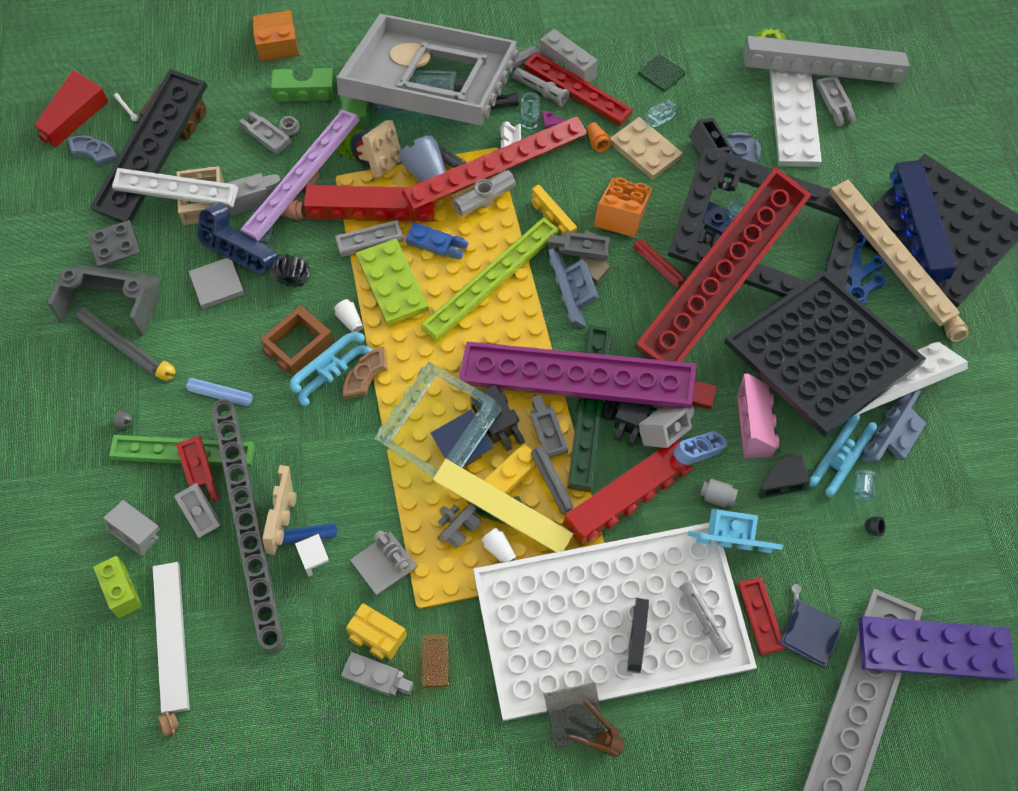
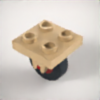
[350,120,401,177]

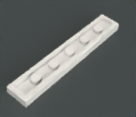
[112,168,238,208]
[153,562,190,714]

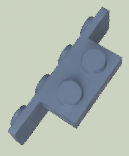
[548,248,599,329]
[861,389,926,463]

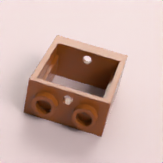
[260,305,334,376]

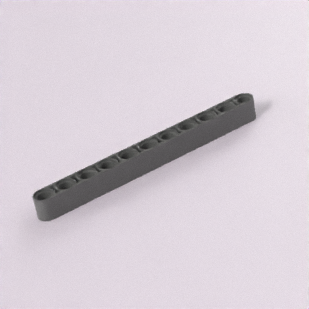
[212,399,285,654]

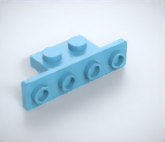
[687,509,783,553]

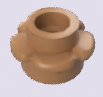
[157,711,179,737]

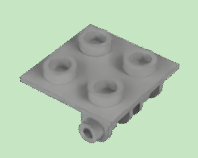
[350,531,418,595]

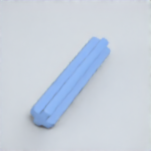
[186,378,253,406]

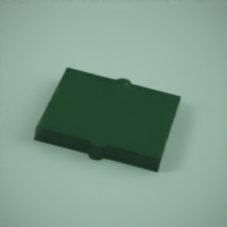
[638,54,686,93]

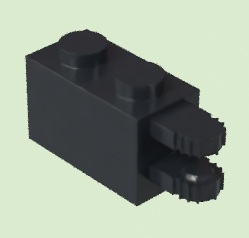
[470,385,525,452]
[614,402,658,448]

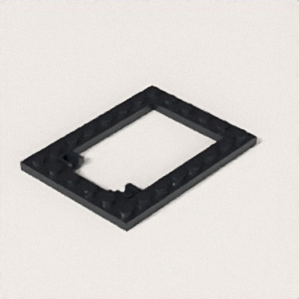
[667,145,860,298]

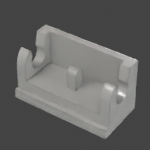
[103,500,160,556]

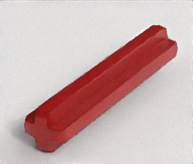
[633,239,685,287]

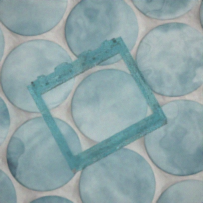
[375,361,502,478]

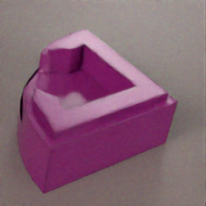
[541,111,564,130]

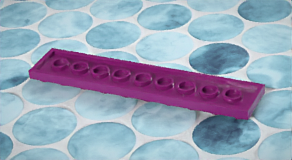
[458,341,696,409]

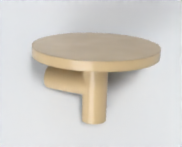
[390,43,430,78]

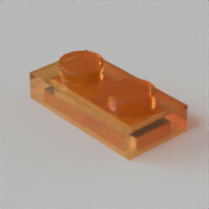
[422,634,449,688]

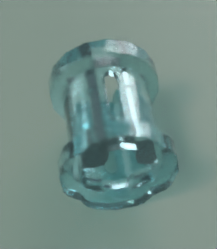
[853,470,877,501]

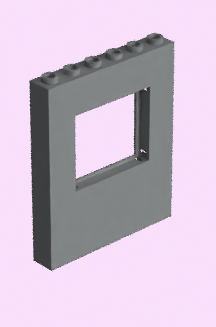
[337,14,519,126]

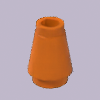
[587,123,611,152]

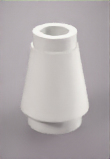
[334,299,363,332]
[481,528,517,563]

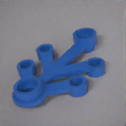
[826,232,885,305]

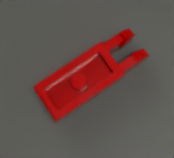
[176,436,219,501]

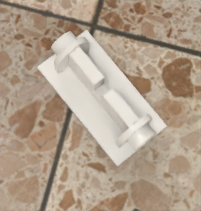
[500,122,521,148]

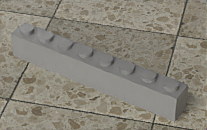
[743,36,910,84]

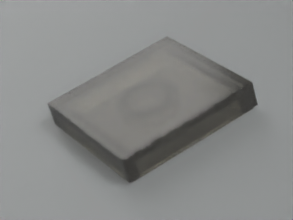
[543,682,605,747]

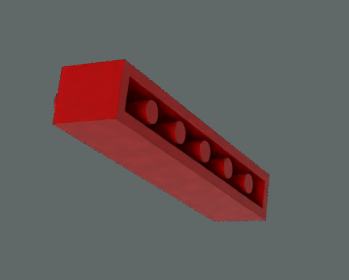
[304,185,436,222]
[563,439,693,546]

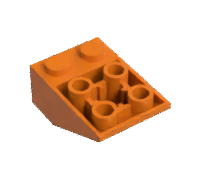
[594,178,653,237]

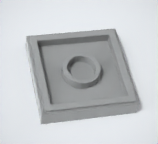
[189,258,245,309]

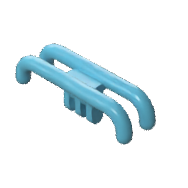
[290,332,372,407]
[808,414,877,498]

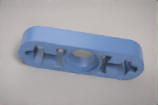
[674,431,727,465]

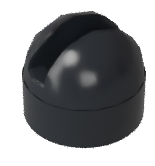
[864,516,886,537]

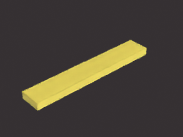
[433,458,574,552]

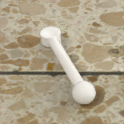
[114,93,139,122]

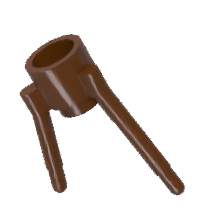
[567,699,624,757]

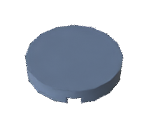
[726,132,761,163]

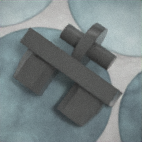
[437,503,482,549]

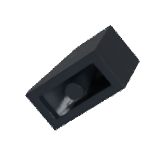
[758,454,810,499]

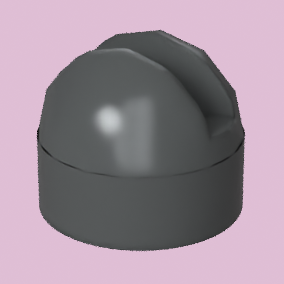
[114,410,133,430]

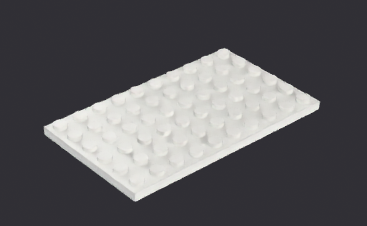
[473,523,757,721]

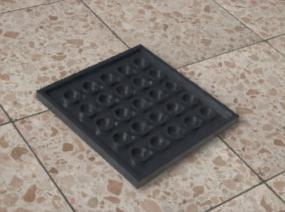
[860,154,1018,308]
[724,271,926,437]

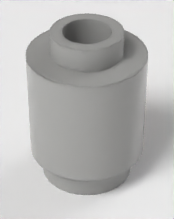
[700,478,738,508]

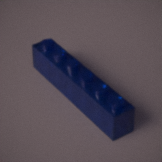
[890,160,957,281]

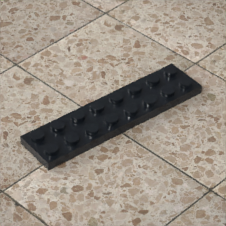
[90,69,207,222]

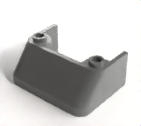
[47,264,162,336]

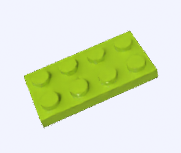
[356,238,429,326]

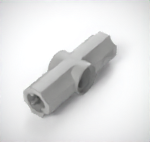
[453,170,516,216]

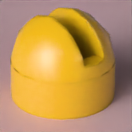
[155,361,176,381]

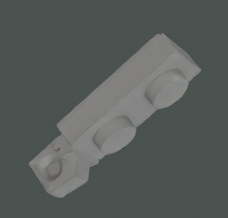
[341,652,414,696]

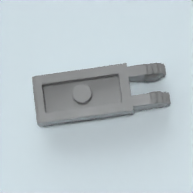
[815,76,856,126]
[238,111,292,155]

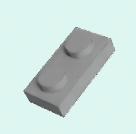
[174,483,222,538]

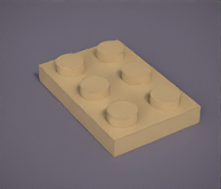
[610,117,683,180]

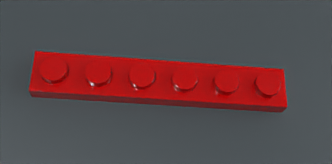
[524,52,633,126]

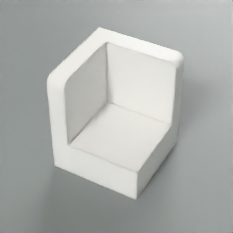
[295,534,329,577]

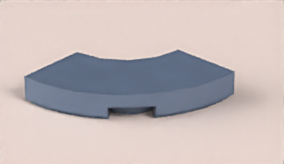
[68,136,118,167]

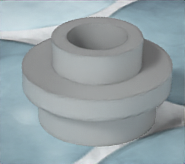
[279,116,300,136]

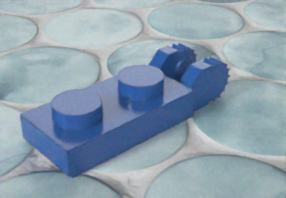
[405,222,469,260]

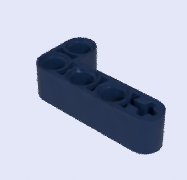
[198,202,278,274]

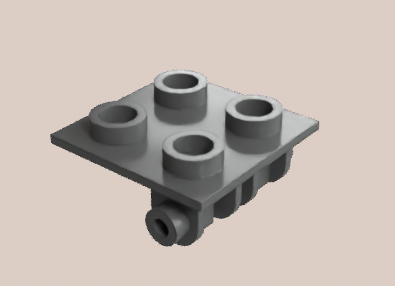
[88,220,140,267]

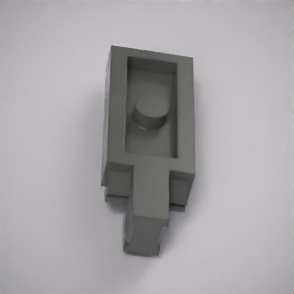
[548,231,610,260]
[530,395,568,459]

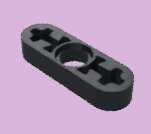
[627,597,649,674]

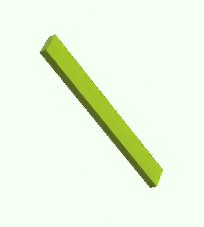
[421,217,559,342]

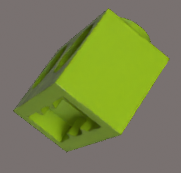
[93,556,142,618]

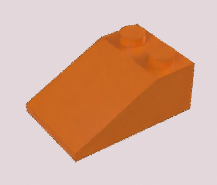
[253,10,299,62]

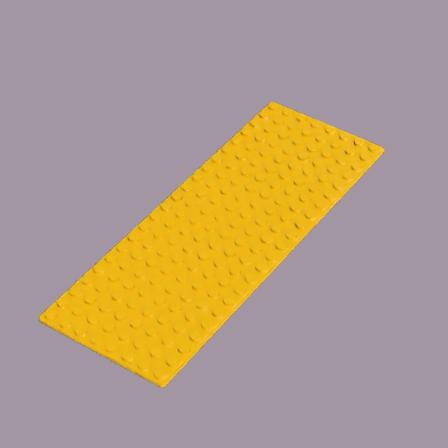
[336,147,604,609]

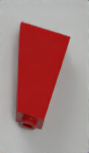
[35,70,108,148]

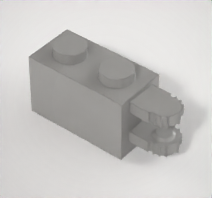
[227,173,281,216]
[639,406,694,448]

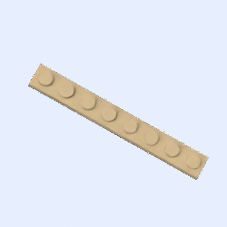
[829,179,960,327]

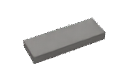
[335,220,404,257]

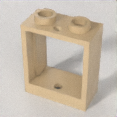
[177,166,224,225]

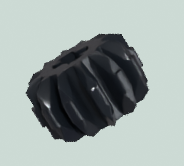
[272,254,310,287]

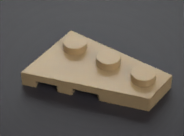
[262,465,296,555]

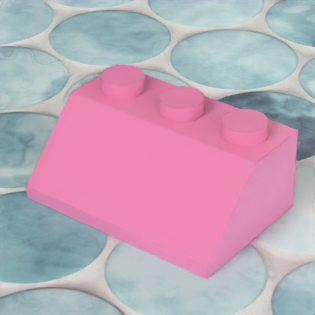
[737,374,779,458]

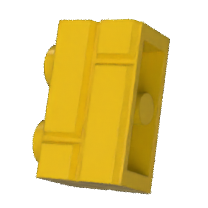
[346,603,407,660]

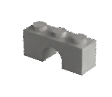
[540,29,598,83]

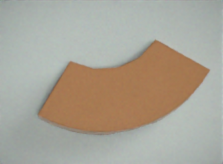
[343,347,387,400]

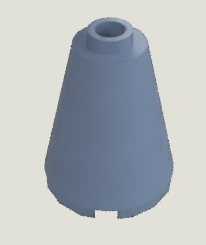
[398,136,446,183]

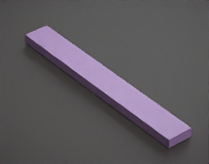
[240,110,360,242]

